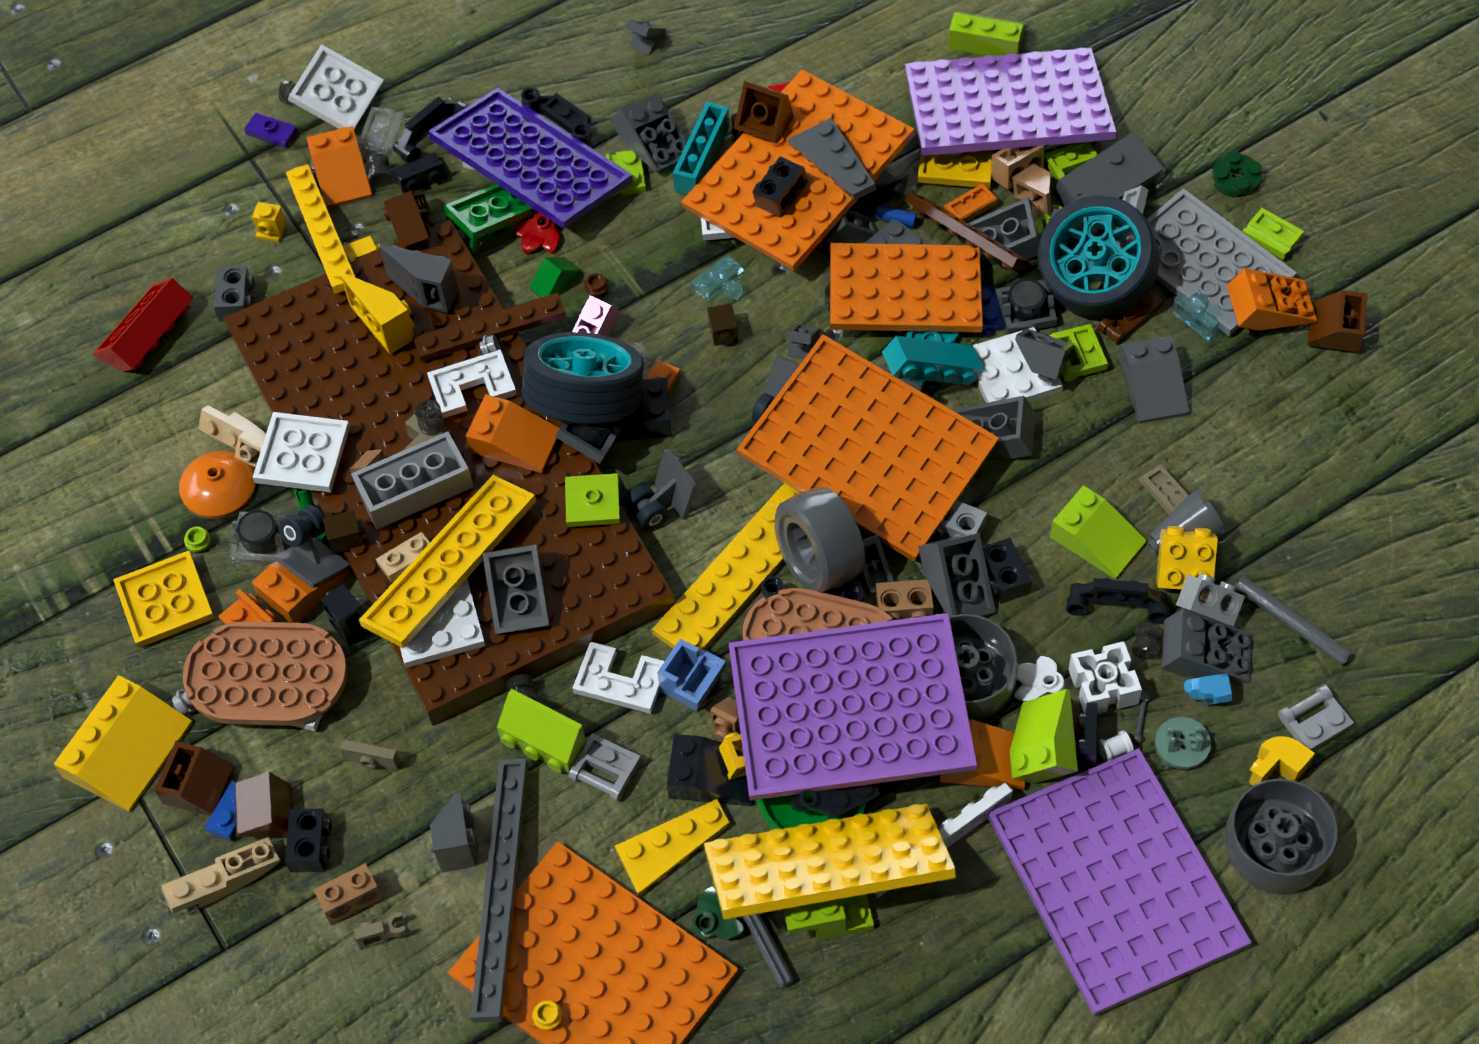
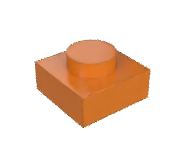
[646,360,681,393]

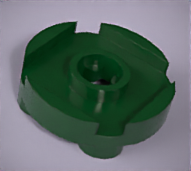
[1212,151,1262,198]

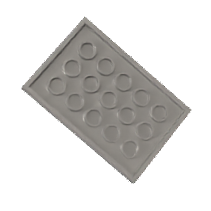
[1133,188,1297,336]

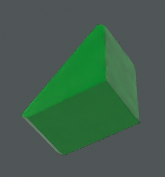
[529,257,582,298]

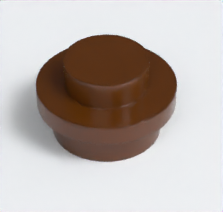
[584,273,609,297]

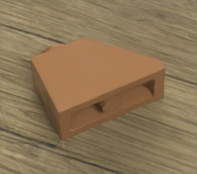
[1012,164,1053,215]

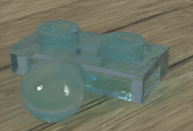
[690,255,744,301]
[1172,292,1220,342]

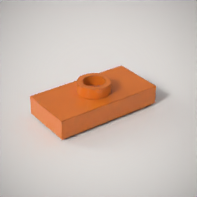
[944,183,998,222]

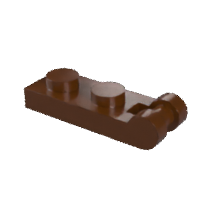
[1097,291,1163,344]

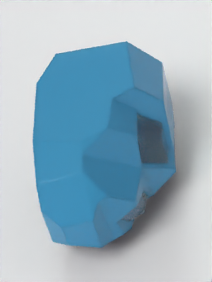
[1184,674,1232,706]

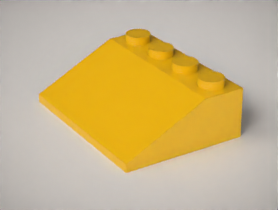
[54,675,193,812]

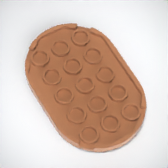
[743,588,893,641]
[183,622,348,725]

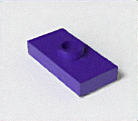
[244,112,298,148]

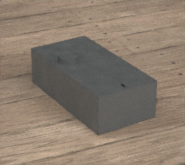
[1053,132,1164,206]

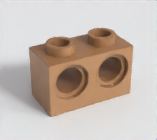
[991,145,1045,189]
[876,579,933,621]
[313,863,383,925]

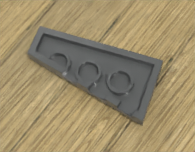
[788,118,876,201]

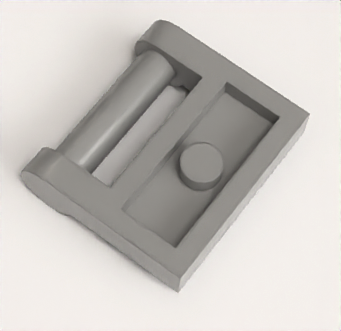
[1278,685,1354,751]
[568,734,641,801]

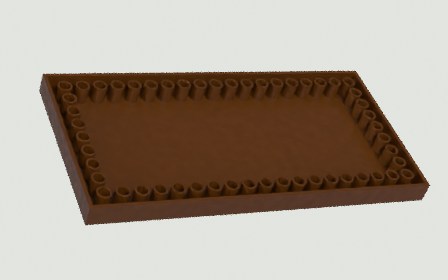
[224,219,674,726]

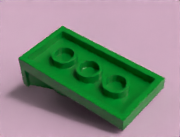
[443,184,539,253]

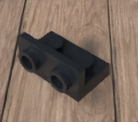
[391,152,447,194]

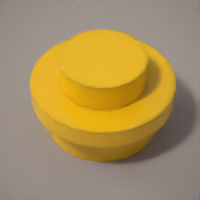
[532,1000,562,1030]

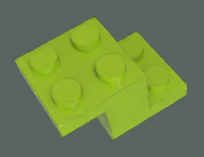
[783,894,874,941]

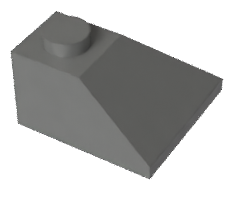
[1015,328,1074,382]

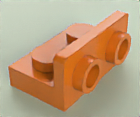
[218,589,277,625]

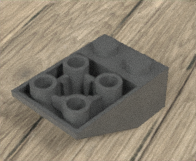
[610,92,687,172]
[379,243,458,313]
[1162,608,1251,683]

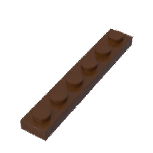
[906,193,1030,271]
[413,293,566,363]

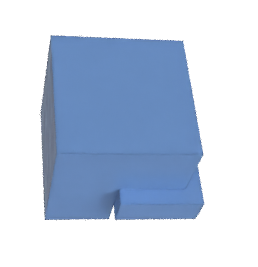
[657,638,726,711]

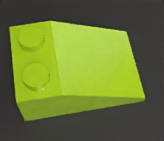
[1050,485,1147,580]
[1010,689,1078,784]

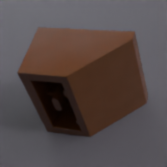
[1307,290,1367,352]
[154,741,235,816]

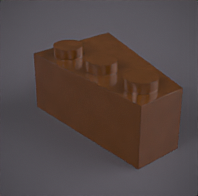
[382,190,431,248]

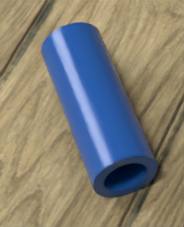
[876,205,917,228]

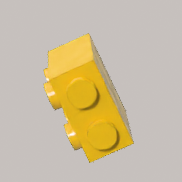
[1156,526,1218,589]

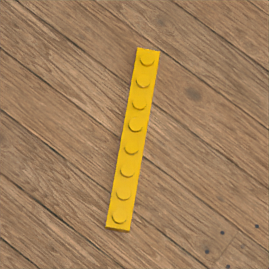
[286,164,355,294]

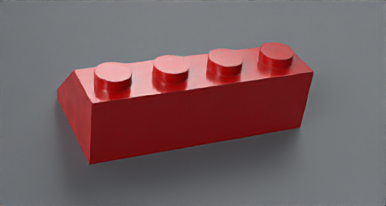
[93,277,193,372]

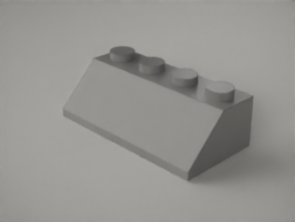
[351,431,474,530]

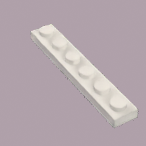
[874,783,1012,898]

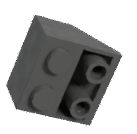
[430,792,479,872]

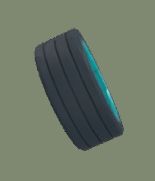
[1038,195,1160,319]
[522,332,644,424]

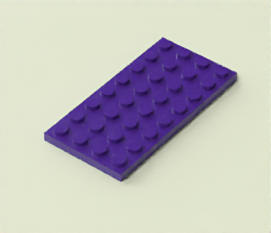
[429,87,632,229]

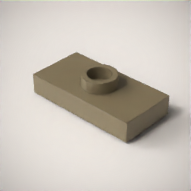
[1140,464,1188,514]
[340,740,400,771]

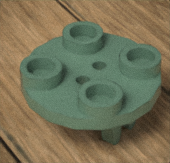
[1155,717,1211,770]

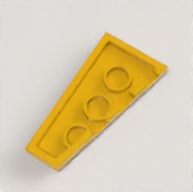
[615,799,730,897]

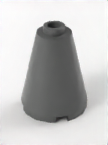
[1148,490,1226,555]

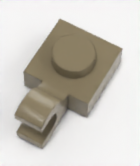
[353,912,407,950]

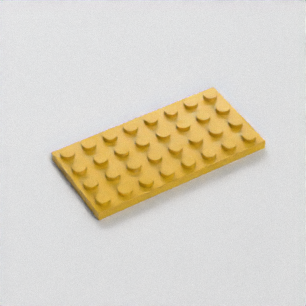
[704,804,956,920]

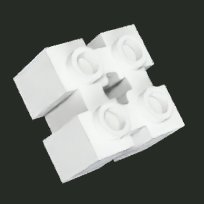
[1069,642,1142,714]

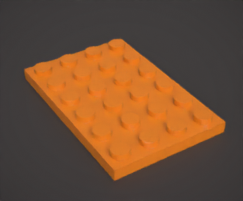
[830,243,983,332]

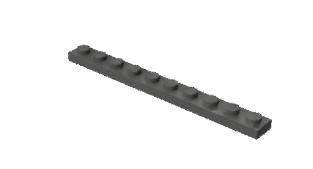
[470,758,529,1023]

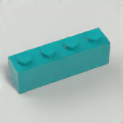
[673,101,730,194]
[882,336,984,385]

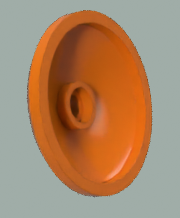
[179,450,257,519]

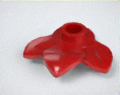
[514,213,559,255]

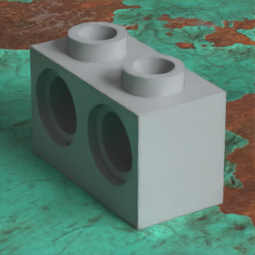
[933,500,987,539]
[1176,573,1245,627]

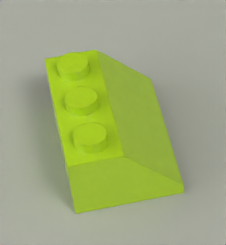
[948,12,1026,56]
[497,689,586,775]

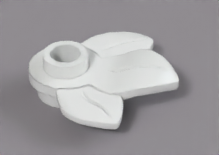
[1014,656,1064,702]

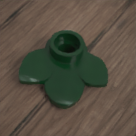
[692,886,744,940]

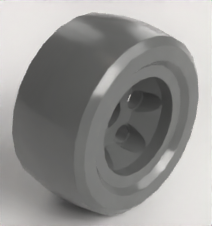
[774,487,865,593]
[949,614,1018,722]
[1225,779,1338,894]

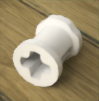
[1097,730,1134,762]

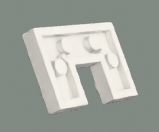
[427,350,517,418]
[572,642,665,714]

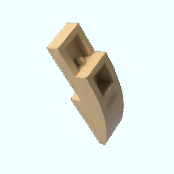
[198,405,266,468]
[161,837,280,914]

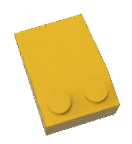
[341,274,415,354]

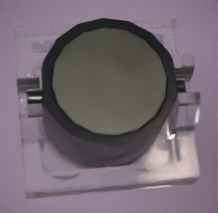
[229,510,291,564]

